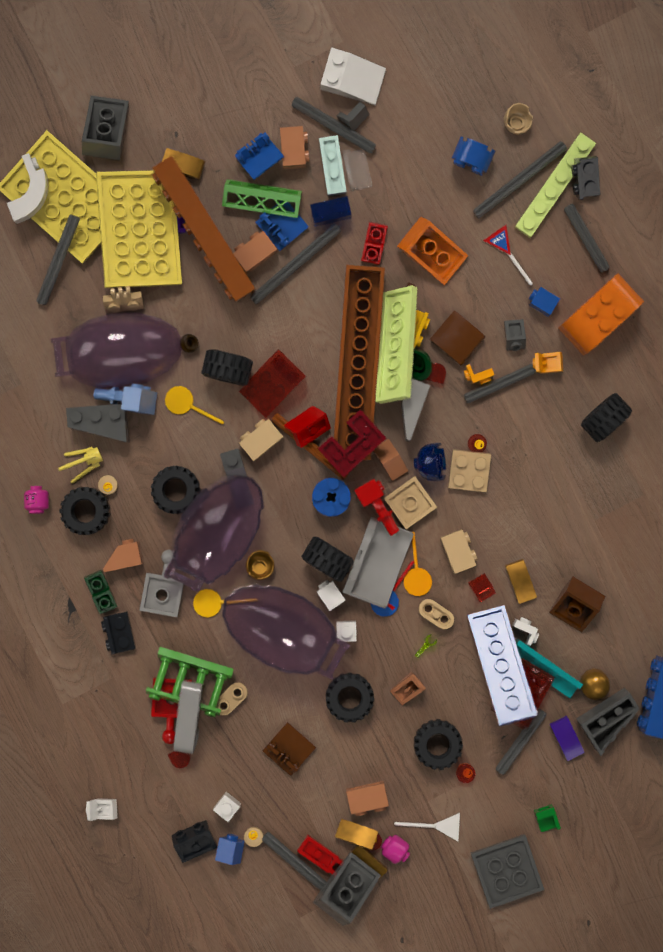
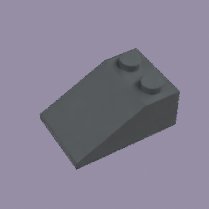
[82,95,129,160]
[313,852,381,926]

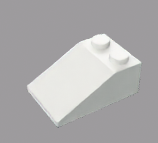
[320,48,386,105]

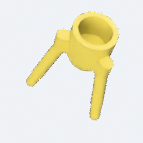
[58,446,103,484]

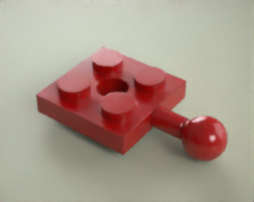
[151,678,192,744]

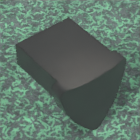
[336,102,370,131]

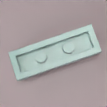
[319,135,347,196]

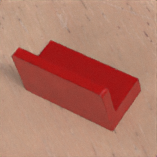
[284,406,331,448]

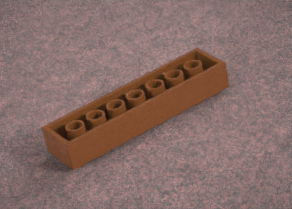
[151,155,255,302]

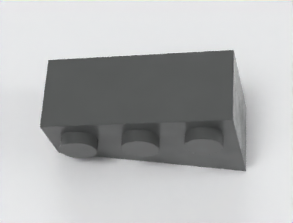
[66,404,129,443]
[576,688,640,756]

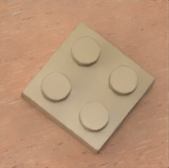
[448,449,491,492]
[384,476,437,529]

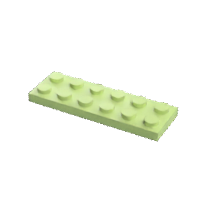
[376,285,417,404]

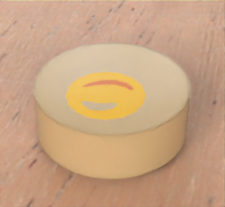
[98,475,118,495]
[244,827,263,847]

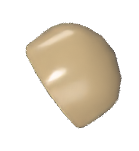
[504,103,533,135]

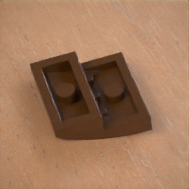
[430,310,485,366]

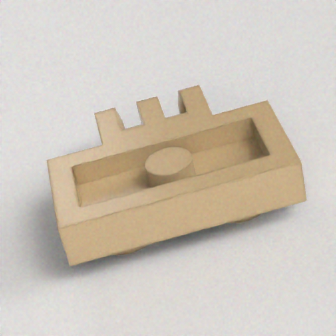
[103,286,144,313]

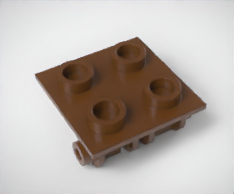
[262,722,316,776]

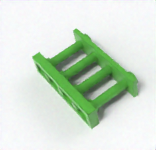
[146,647,234,717]

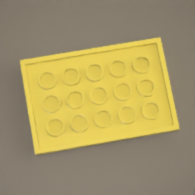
[0,130,101,264]
[96,171,182,288]

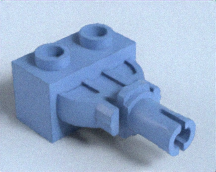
[93,384,157,415]

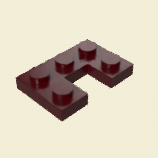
[318,409,387,478]

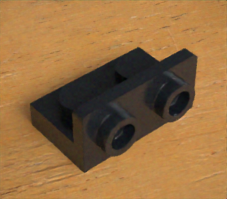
[571,156,600,200]
[101,611,136,655]
[172,820,217,863]

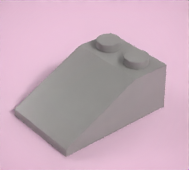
[400,379,430,442]

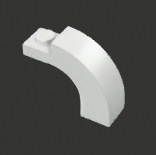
[7,153,48,224]

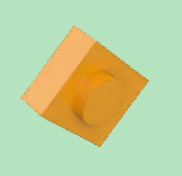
[533,352,563,374]
[463,364,494,385]

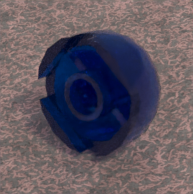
[414,443,446,481]

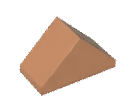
[373,439,408,481]
[390,671,426,705]

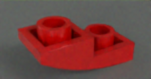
[361,221,388,265]

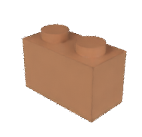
[280,126,309,169]
[233,231,278,274]
[346,781,389,816]

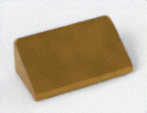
[351,845,388,879]

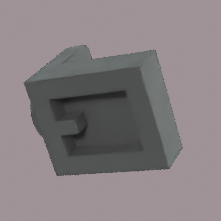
[504,319,526,351]

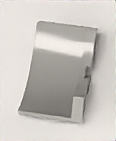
[343,517,414,608]

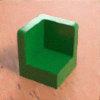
[534,804,561,832]

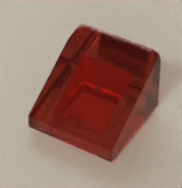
[468,573,496,602]

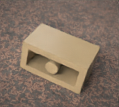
[239,419,284,461]
[440,529,478,574]

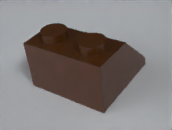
[549,576,606,632]

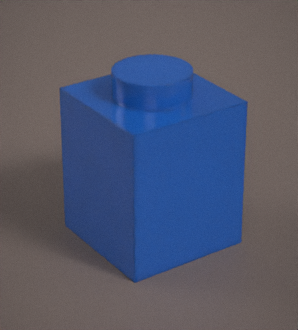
[529,287,560,317]
[215,834,245,865]

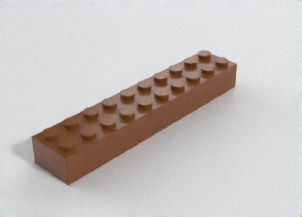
[334,265,385,461]

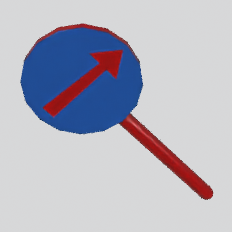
[371,561,415,616]

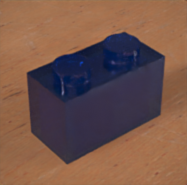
[310,196,352,227]

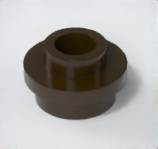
[180,334,199,353]

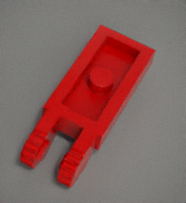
[297,835,344,874]

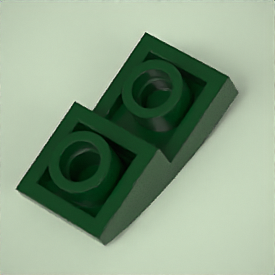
[84,569,117,614]

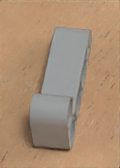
[174,681,203,754]

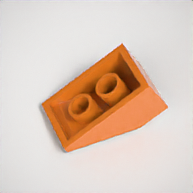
[397,217,468,285]

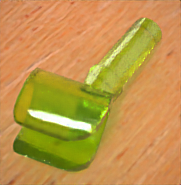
[415,634,437,658]

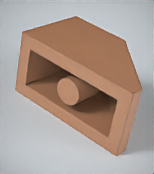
[103,539,143,572]

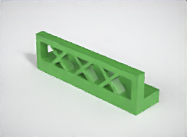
[222,179,302,218]

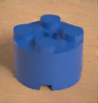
[452,136,496,176]
[312,478,351,516]

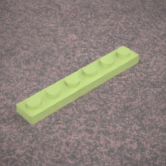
[515,132,596,238]

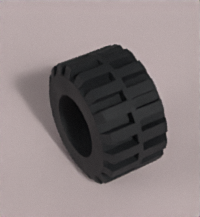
[201,349,253,386]
[581,393,632,442]
[151,466,200,514]
[59,487,110,535]
[301,537,354,582]
[326,672,374,723]
[414,719,463,770]

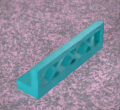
[515,639,583,698]

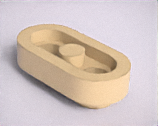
[419,599,454,629]
[216,682,248,715]

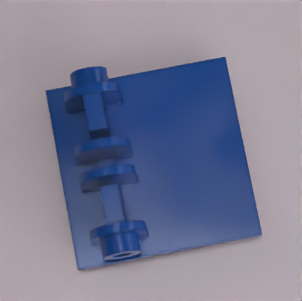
[235,132,284,180]
[255,201,309,251]

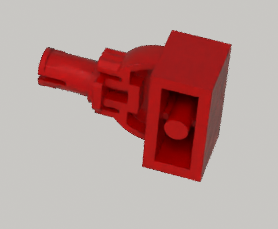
[354,479,400,536]

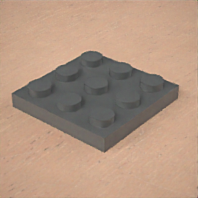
[471,834,544,909]

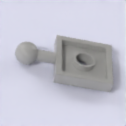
[139,549,185,617]

